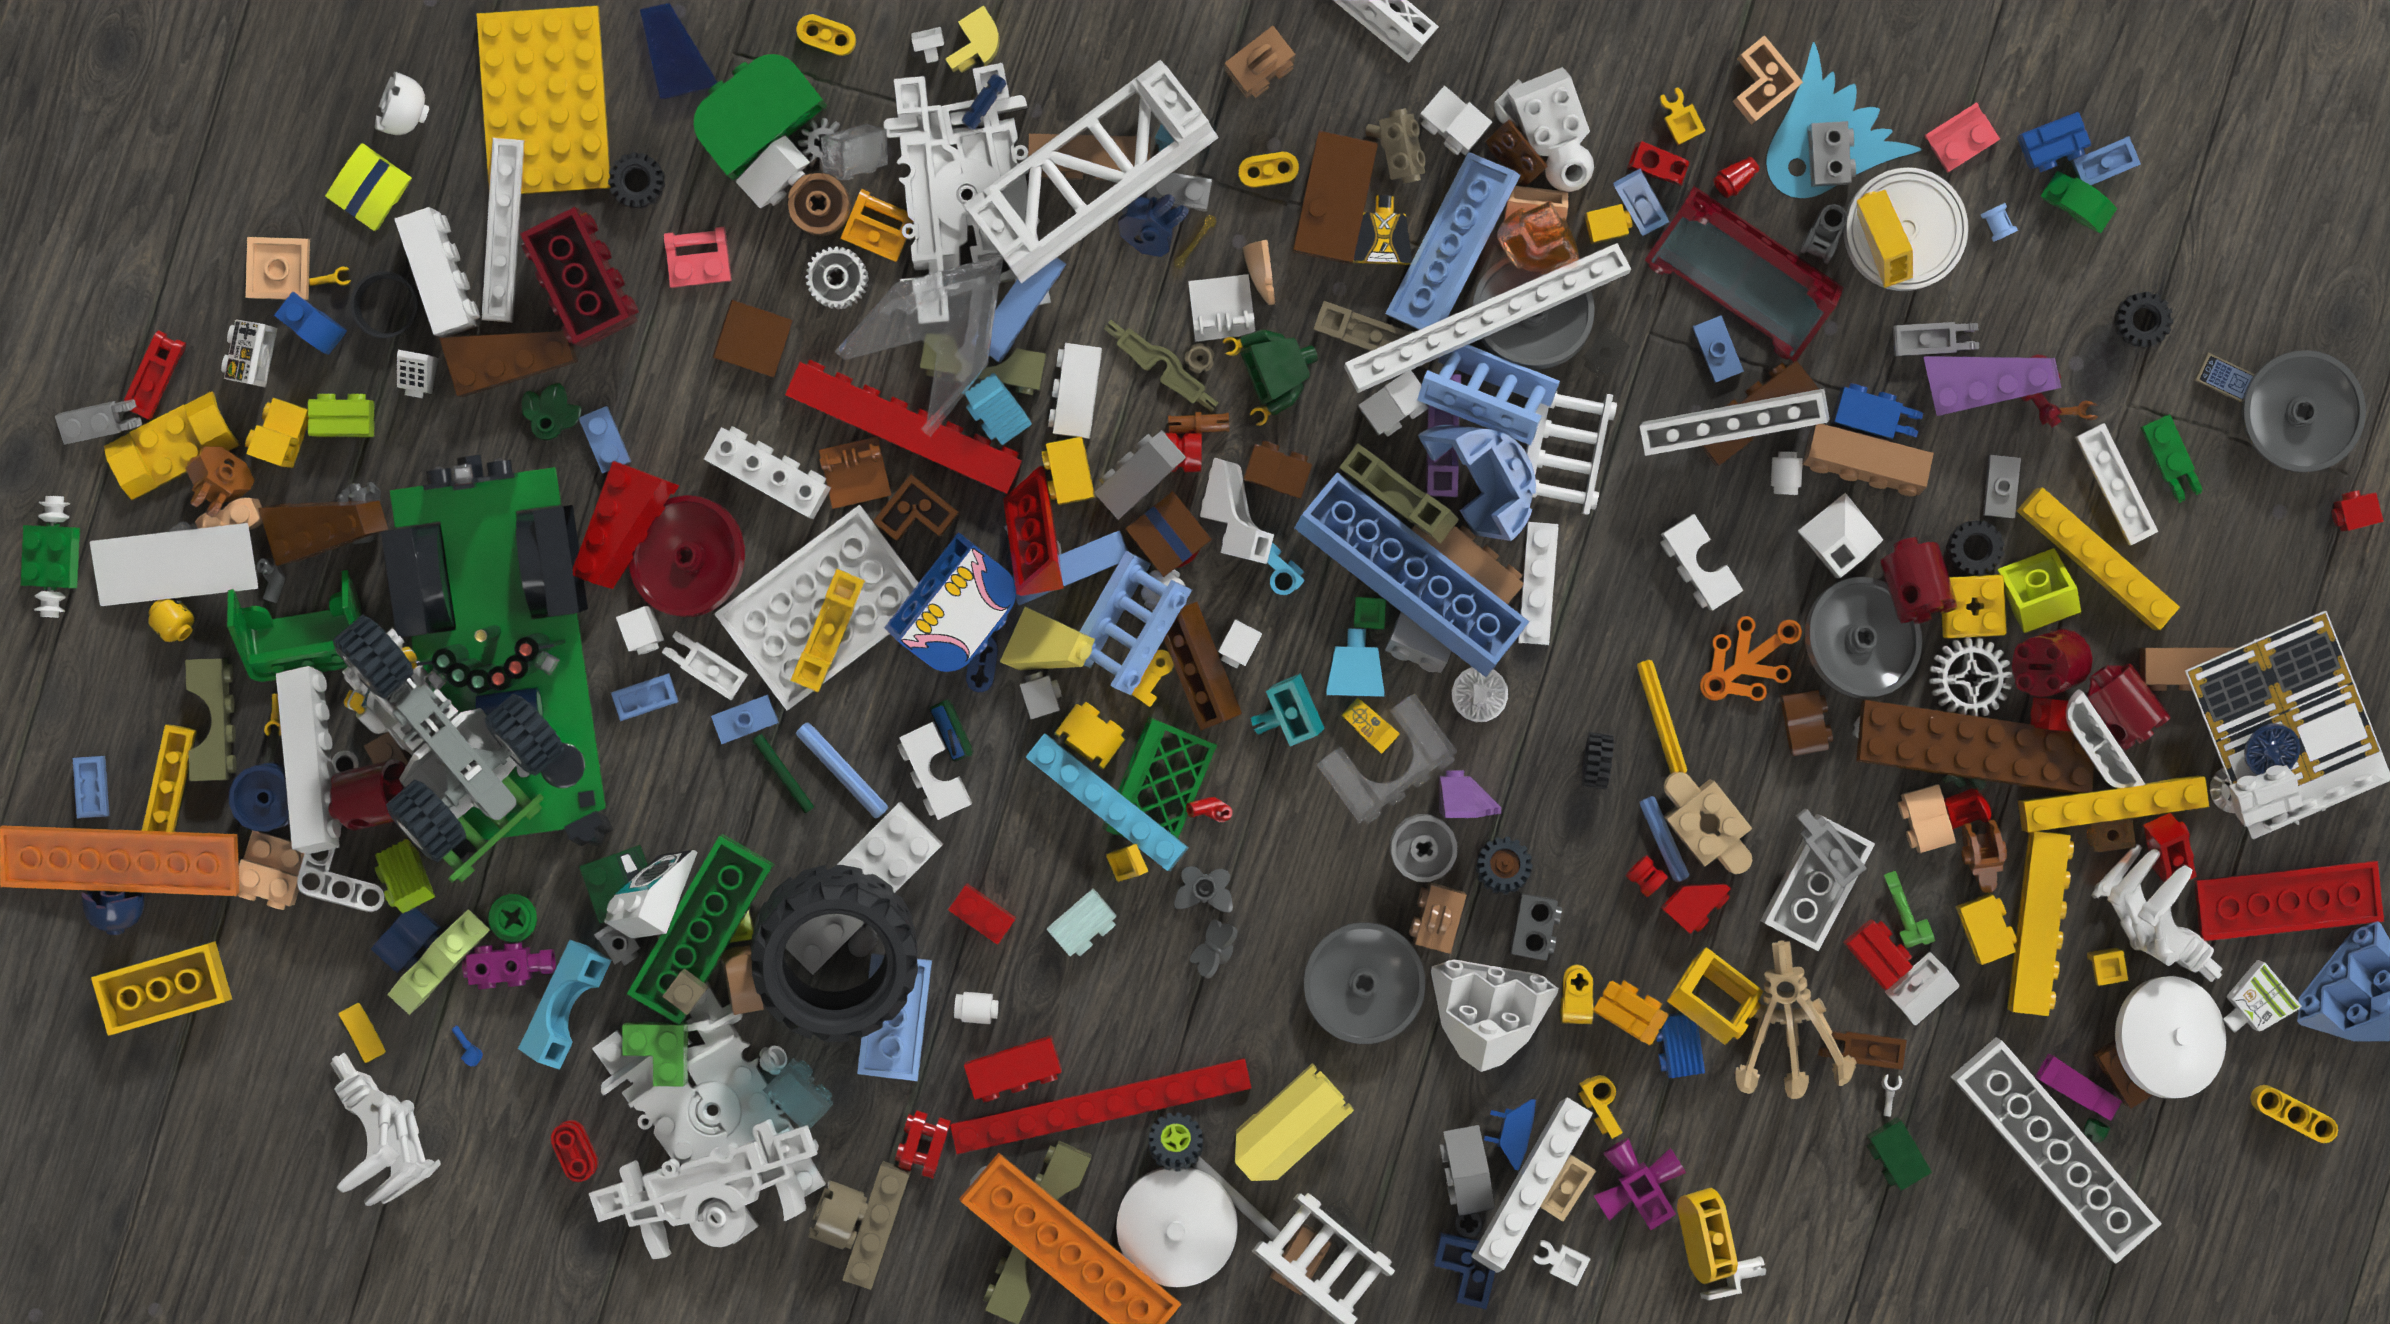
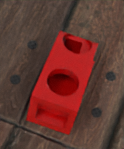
[1627,141,1690,186]

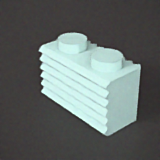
[1047,888,1117,957]

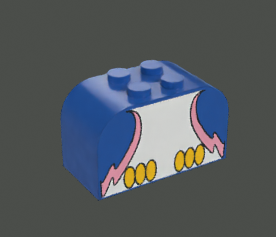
[884,532,1016,672]

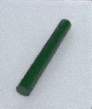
[752,734,814,814]

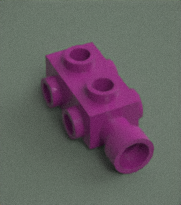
[462,942,556,989]

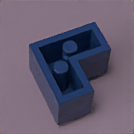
[1432,1231,1495,1309]

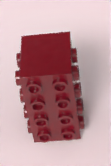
[520,207,639,348]

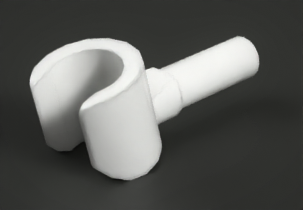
[1881,1074,1902,1117]

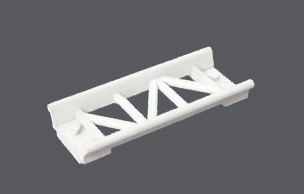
[962,60,1218,284]

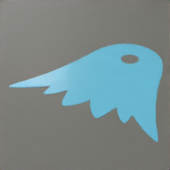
[1766,42,1922,198]

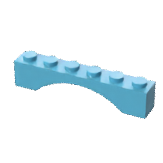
[1026,734,1189,871]

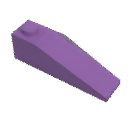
[1439,770,1501,818]

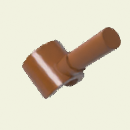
[2060,401,2098,421]

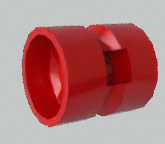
[1165,433,1202,472]

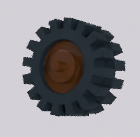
[1475,837,1532,895]

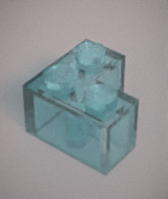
[763,1058,834,1129]

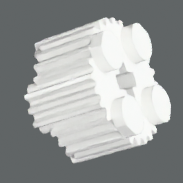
[806,247,869,309]

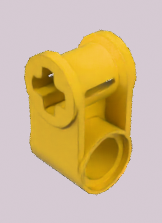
[1560,965,1593,1024]

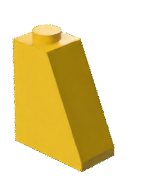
[1857,190,1913,288]

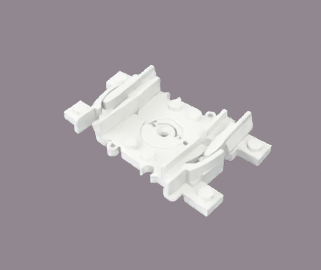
[884,63,1051,323]
[592,981,826,1244]

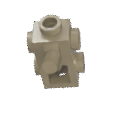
[1365,108,1425,184]

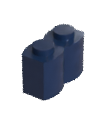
[371,906,441,973]

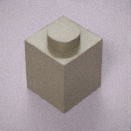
[662,969,709,1015]

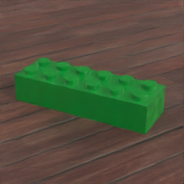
[627,834,775,1025]

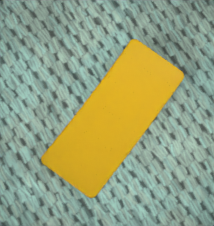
[339,1003,386,1063]

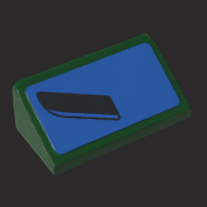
[930,699,974,762]

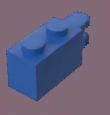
[1831,383,1923,440]

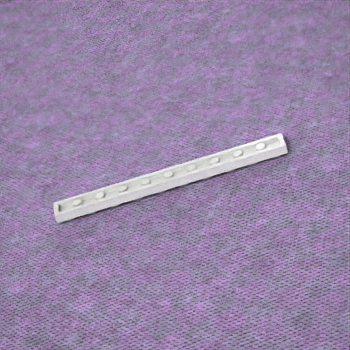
[1344,243,1631,393]

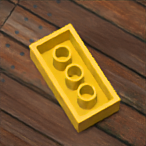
[91,941,232,1036]

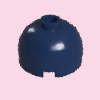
[81,890,144,935]

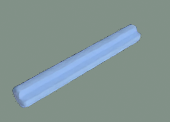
[796,722,888,818]

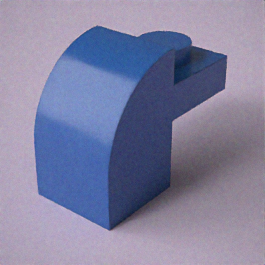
[274,291,347,355]

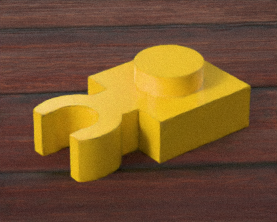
[1659,87,1706,146]

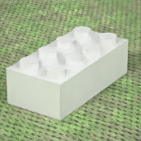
[395,207,480,338]
[1760,814,1875,951]

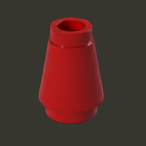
[1713,156,1760,198]

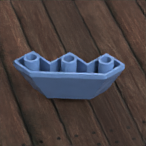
[2297,921,2390,1041]

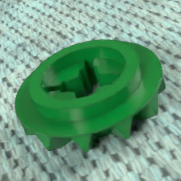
[489,894,538,942]

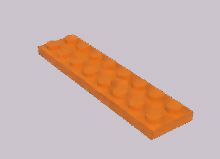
[0,826,240,896]
[959,1153,1182,1324]

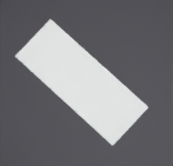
[90,523,258,606]

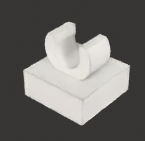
[911,27,944,63]

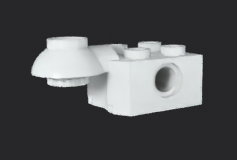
[1507,67,1594,192]

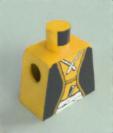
[1353,195,1412,265]

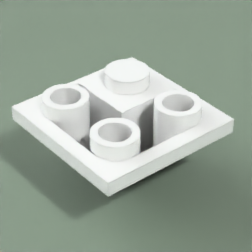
[1798,493,1883,578]

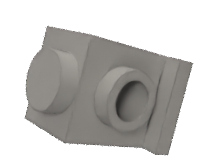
[594,925,643,966]

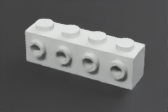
[704,426,831,519]

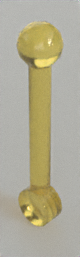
[1174,215,1216,269]

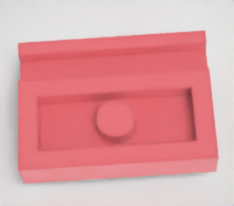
[1924,102,2000,173]

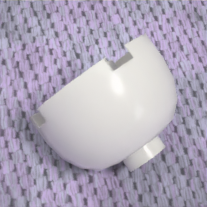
[375,72,429,135]

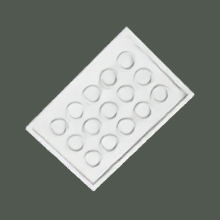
[714,505,918,711]

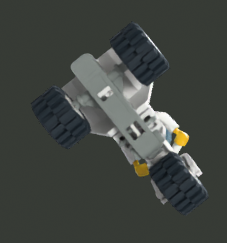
[333,615,564,862]

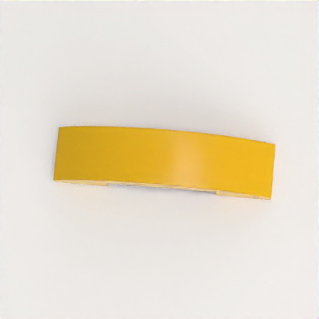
[791,568,865,692]

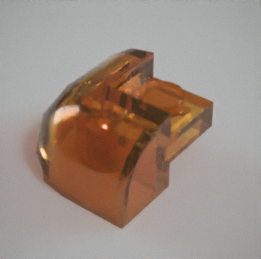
[1497,201,1579,275]

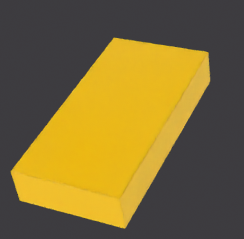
[1106,844,1148,882]

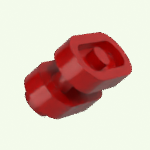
[895,1110,951,1179]
[551,1120,598,1182]

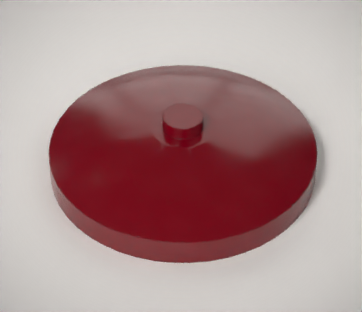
[629,495,745,617]

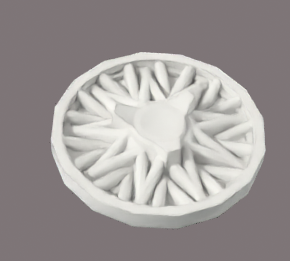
[1452,667,1508,722]

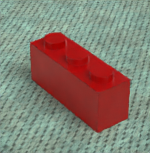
[964,1035,1062,1102]

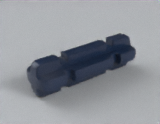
[962,74,1006,130]

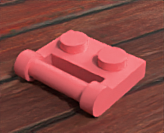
[664,227,732,288]

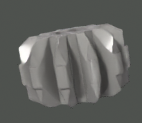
[798,118,850,171]

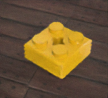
[1942,575,2006,638]

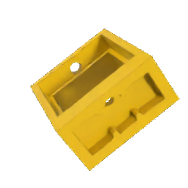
[1667,947,1764,1045]

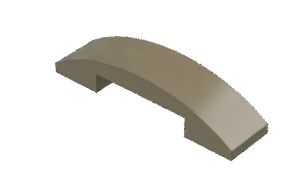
[1314,301,1431,370]

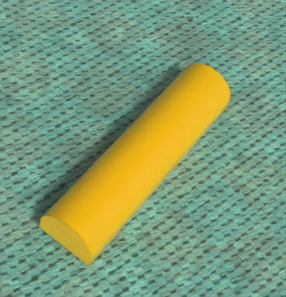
[142,724,197,832]

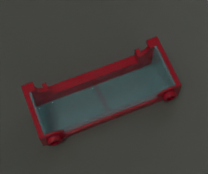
[1644,186,1844,362]

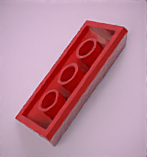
[1003,466,1064,596]

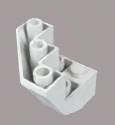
[1431,959,1559,1072]

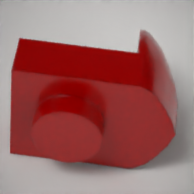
[1944,788,1991,829]

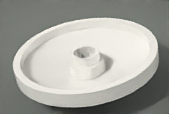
[2115,976,2226,1098]
[1116,1167,1238,1287]

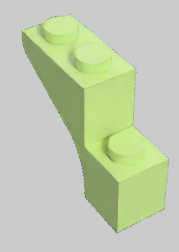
[387,909,490,1015]

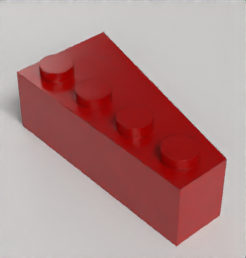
[572,461,680,589]

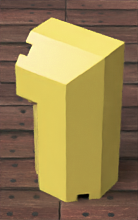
[1235,1063,1354,1181]

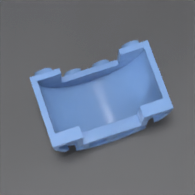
[1418,425,1536,541]

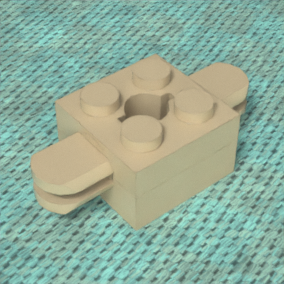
[1663,772,1752,874]

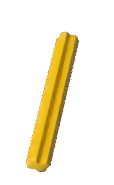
[1637,660,1687,774]

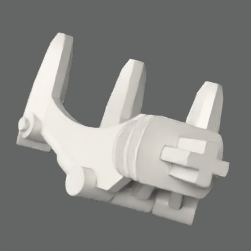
[2091,844,2222,982]
[330,1053,441,1206]

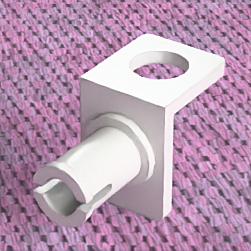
[1700,1256,1766,1300]

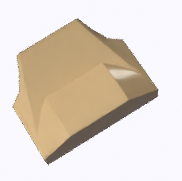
[1540,1154,1596,1221]

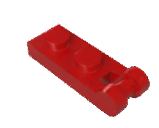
[124,330,186,420]

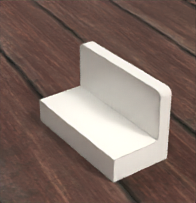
[1885,952,1959,1025]

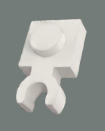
[1532,1240,1590,1286]

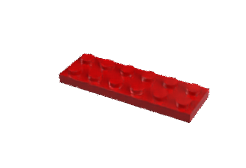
[2194,861,2384,941]

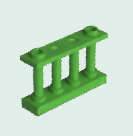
[443,776,544,883]

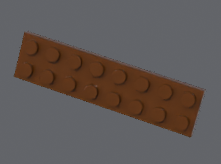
[1856,700,2094,794]

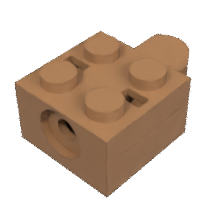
[1224,26,1295,99]
[1409,882,1467,954]

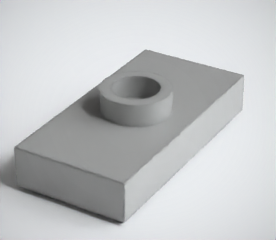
[1983,455,2021,518]

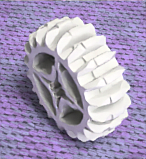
[1929,637,2012,716]

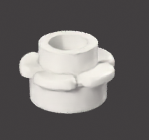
[759,1046,787,1075]

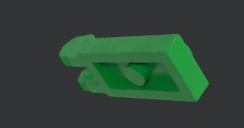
[2140,414,2203,503]

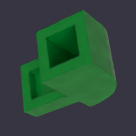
[2041,171,2117,234]

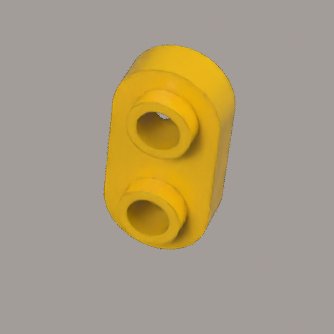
[796,14,856,56]
[1239,152,1299,188]

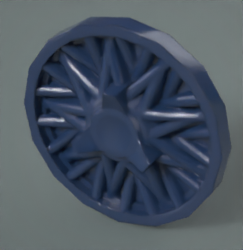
[2244,723,2300,775]

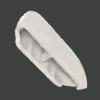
[2066,689,2145,788]

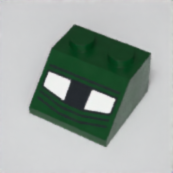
[579,845,648,924]

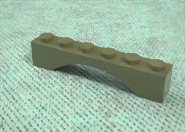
[983,1141,1092,1324]

